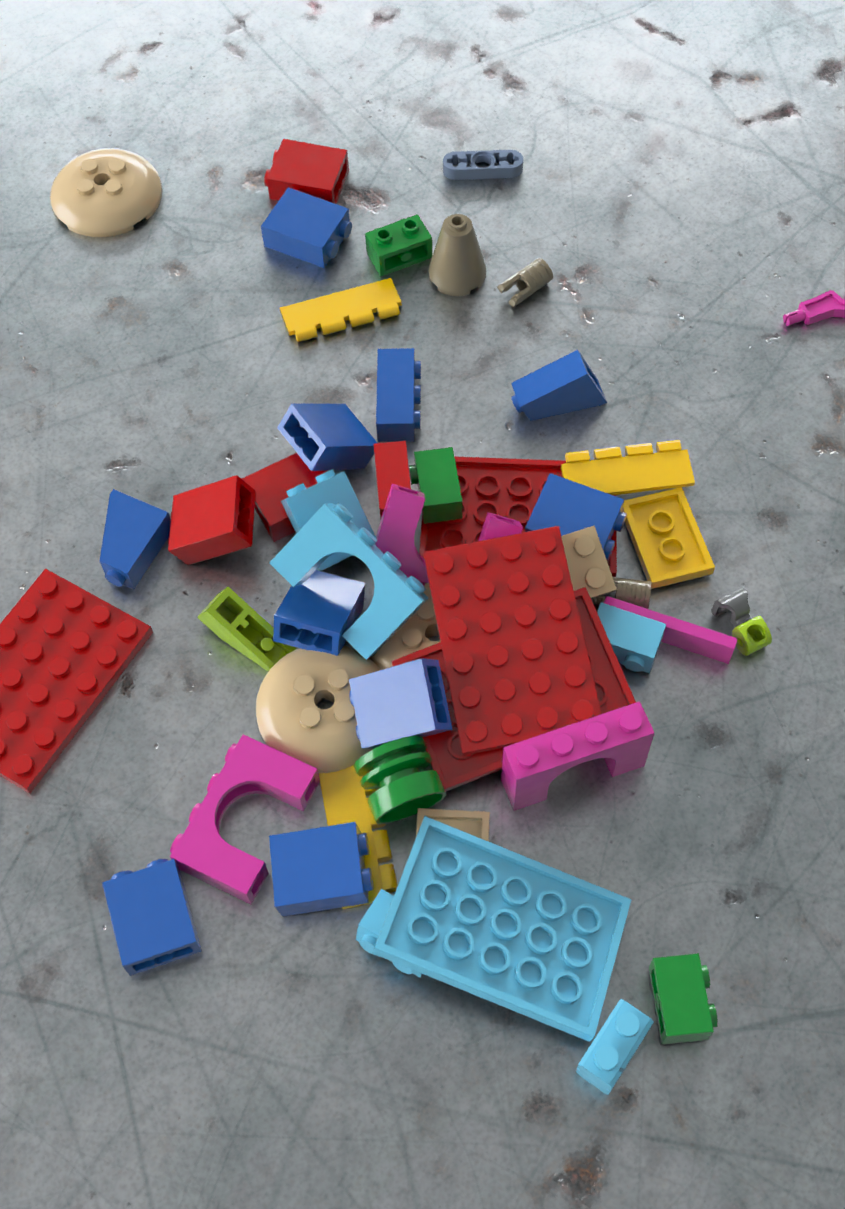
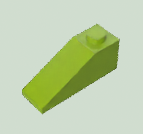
[197,587,296,672]

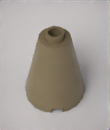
[429,214,487,296]

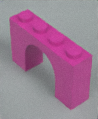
[375,484,523,586]
[501,701,655,811]
[170,734,320,905]

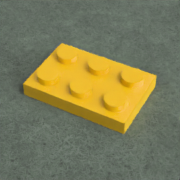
[622,487,715,589]

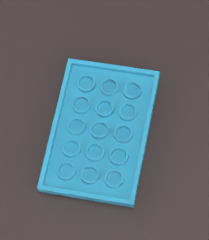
[372,816,632,1042]

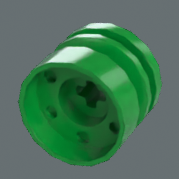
[354,736,447,824]

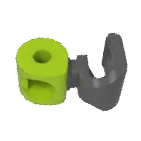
[711,588,772,656]

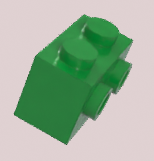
[365,214,433,277]
[409,447,462,524]
[649,953,718,1045]

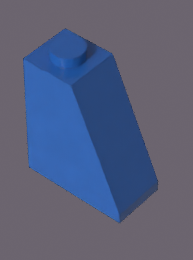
[511,350,607,421]
[100,489,171,589]

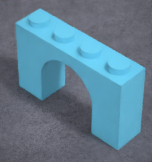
[270,503,429,660]

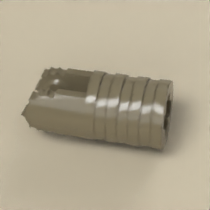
[497,258,553,307]
[591,577,652,609]

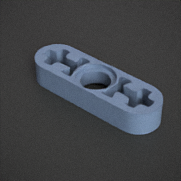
[443,150,523,180]

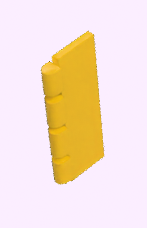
[280,278,402,342]
[561,440,695,495]
[319,765,398,910]

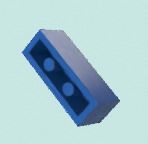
[376,348,421,442]

